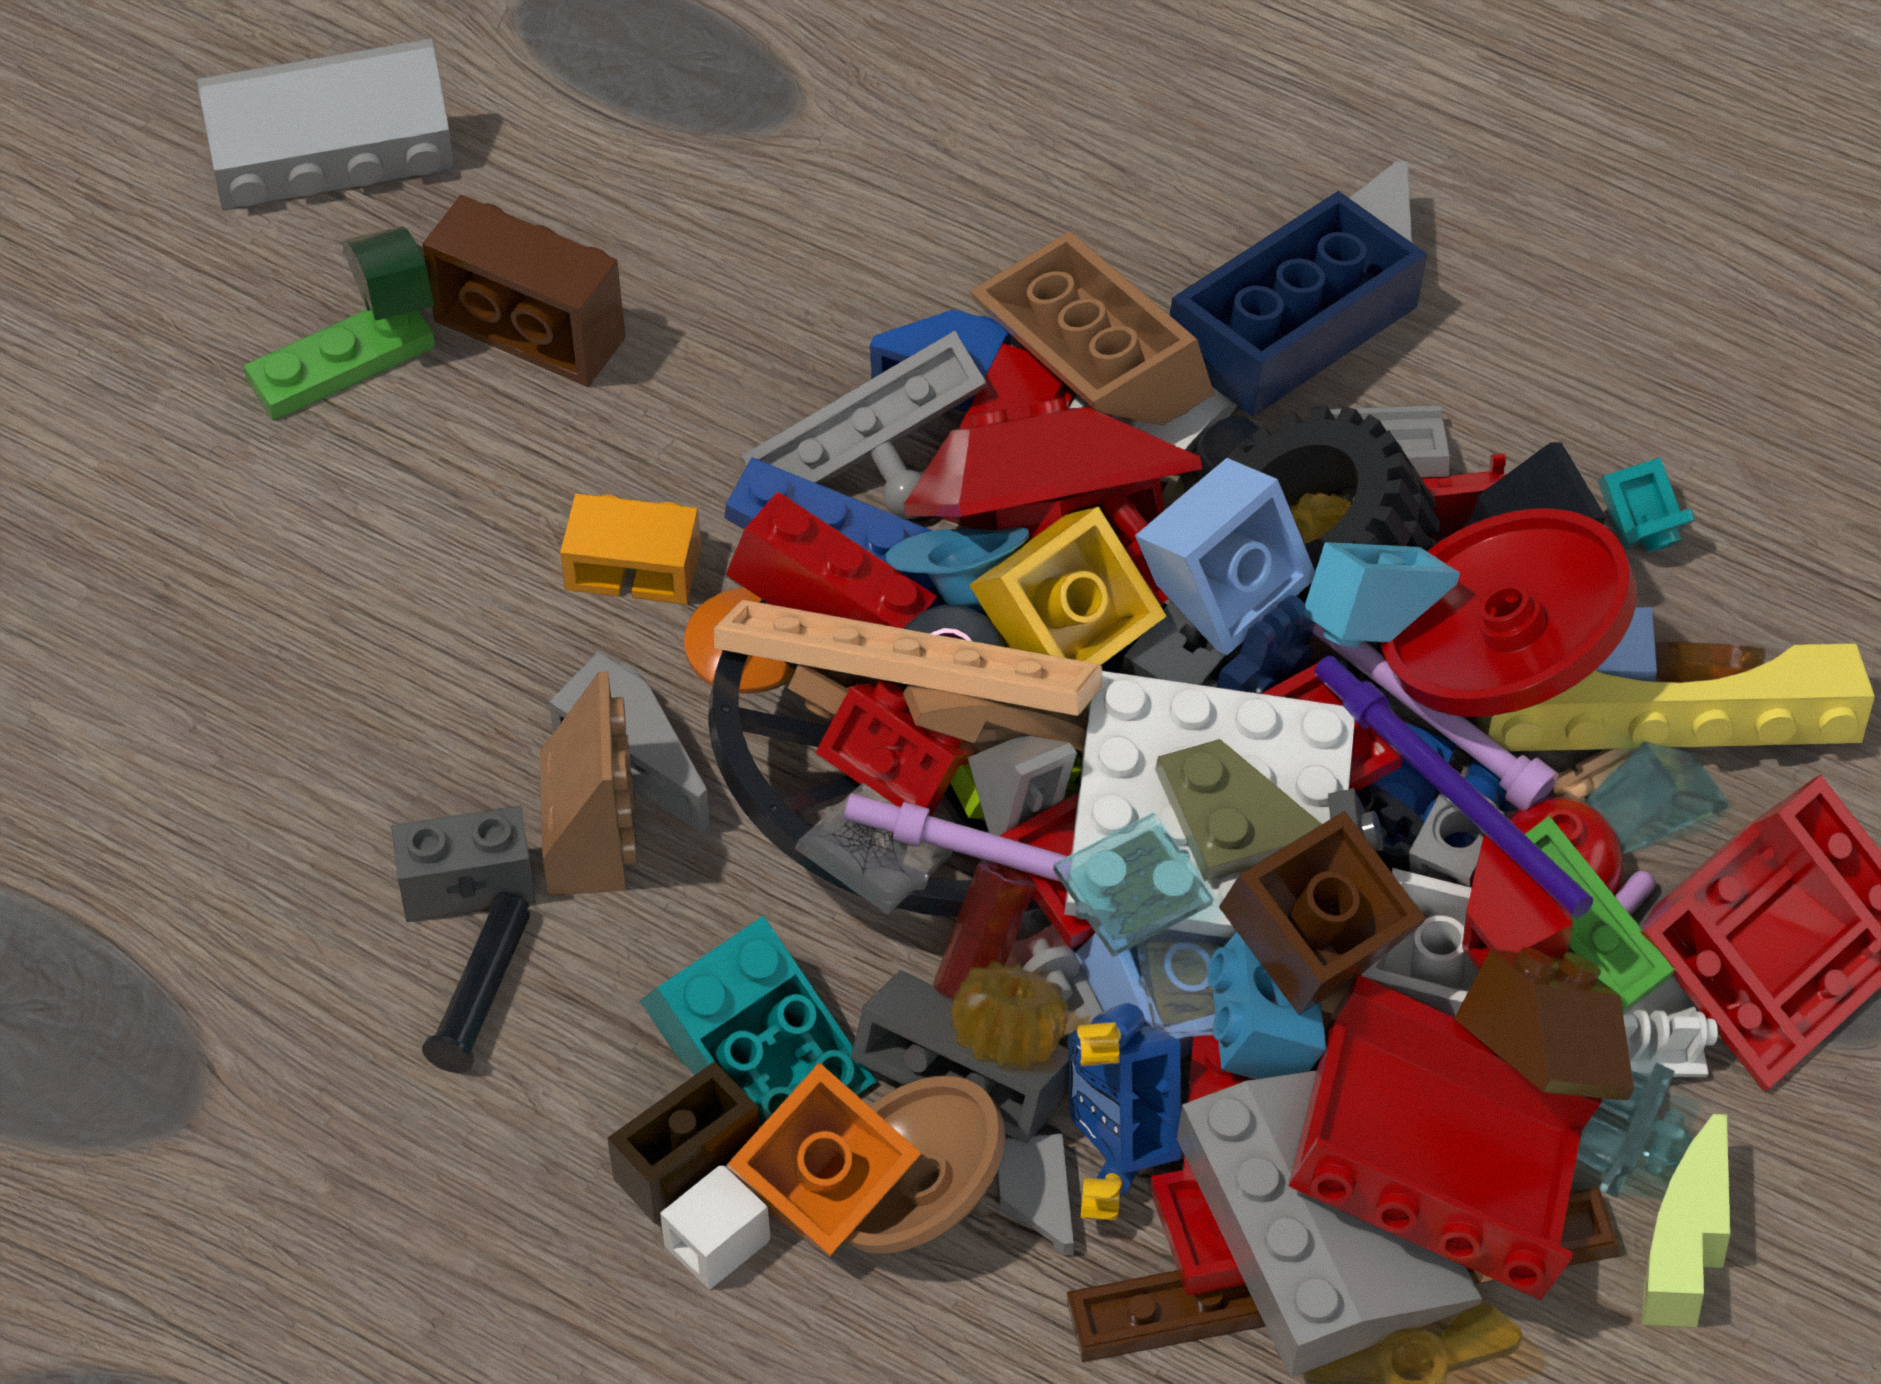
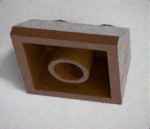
[1219,811,1426,1015]
[1454,947,1634,1101]

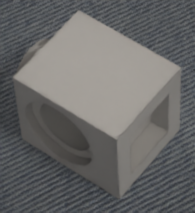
[1409,793,1504,888]

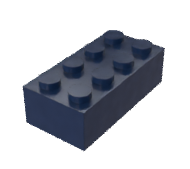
[1169,191,1428,417]

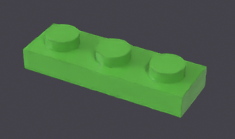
[243,310,435,421]
[1525,816,1675,1015]

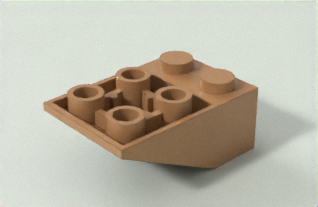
[540,671,637,895]

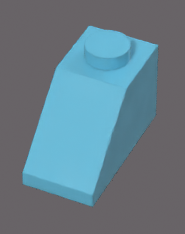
[1305,542,1460,648]

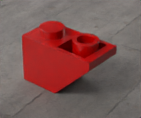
[1462,834,1573,970]

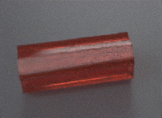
[933,862,1036,1008]

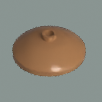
[845,1076,1005,1253]

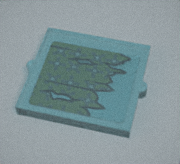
[1053,812,1214,957]

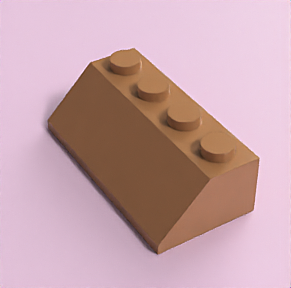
[970,231,1214,426]

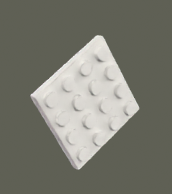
[1064,671,1355,938]

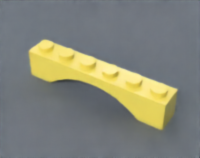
[1476,643,1875,751]

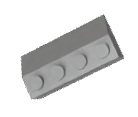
[197,38,455,210]

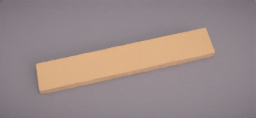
[714,600,1102,716]

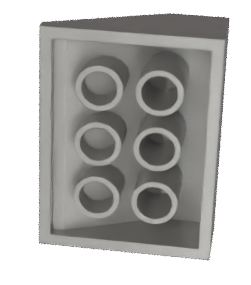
[1177,1070,1482,1378]

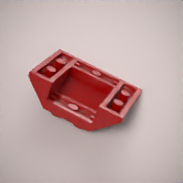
[904,397,1202,517]
[1640,775,1881,1091]

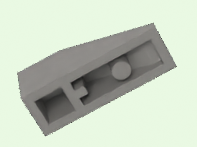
[549,652,710,833]

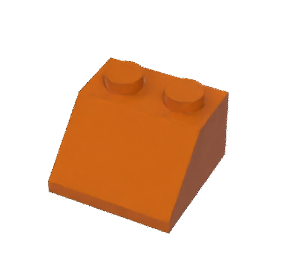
[727,1063,922,1257]

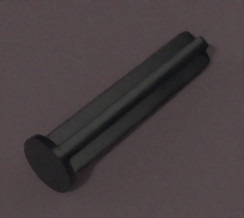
[422,893,530,1073]

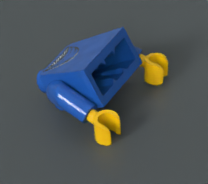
[1065,1003,1181,1221]

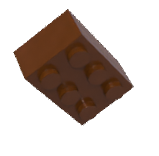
[422,195,626,387]

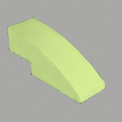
[1641,1114,1730,1327]

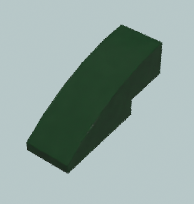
[342,226,434,321]

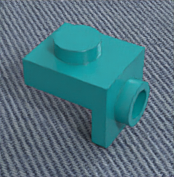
[1597,457,1696,553]

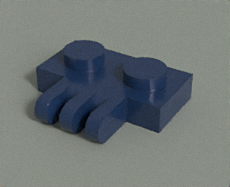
[1216,595,1316,694]

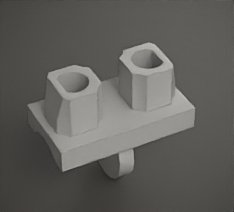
[997,925,1103,1047]

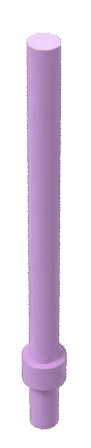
[843,793,1071,884]

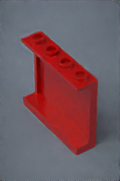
[1288,974,1602,1300]

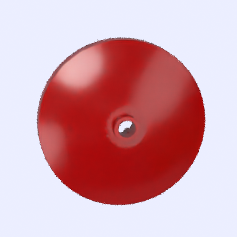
[1380,509,1637,717]

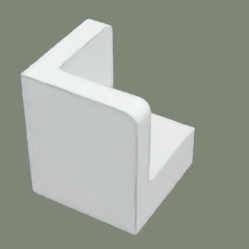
[660,1166,771,1290]

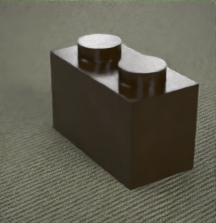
[607,1061,759,1224]

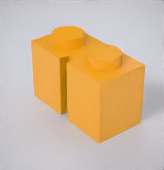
[560,493,701,605]

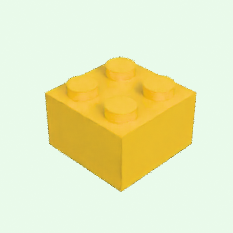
[969,507,1166,666]

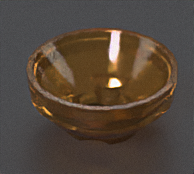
[1655,642,1766,683]

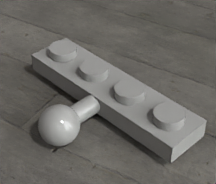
[741,331,988,519]

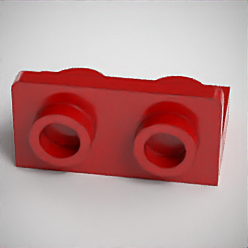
[815,680,980,816]

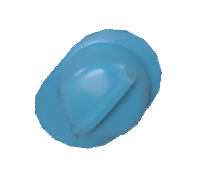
[886,527,1029,612]

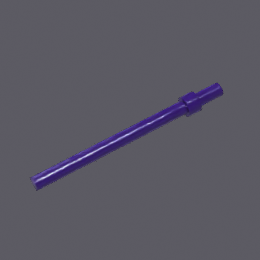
[1314,656,1593,918]

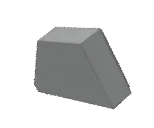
[997,1134,1074,1256]

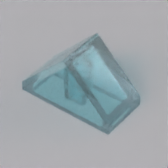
[1584,741,1728,854]

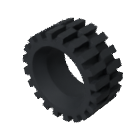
[1225,406,1439,602]

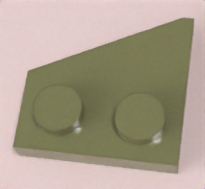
[1155,739,1322,881]

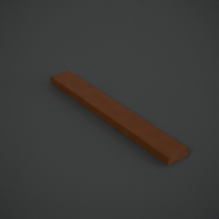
[1067,1187,1618,1362]

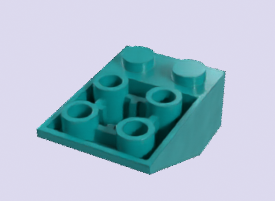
[639,915,876,1128]

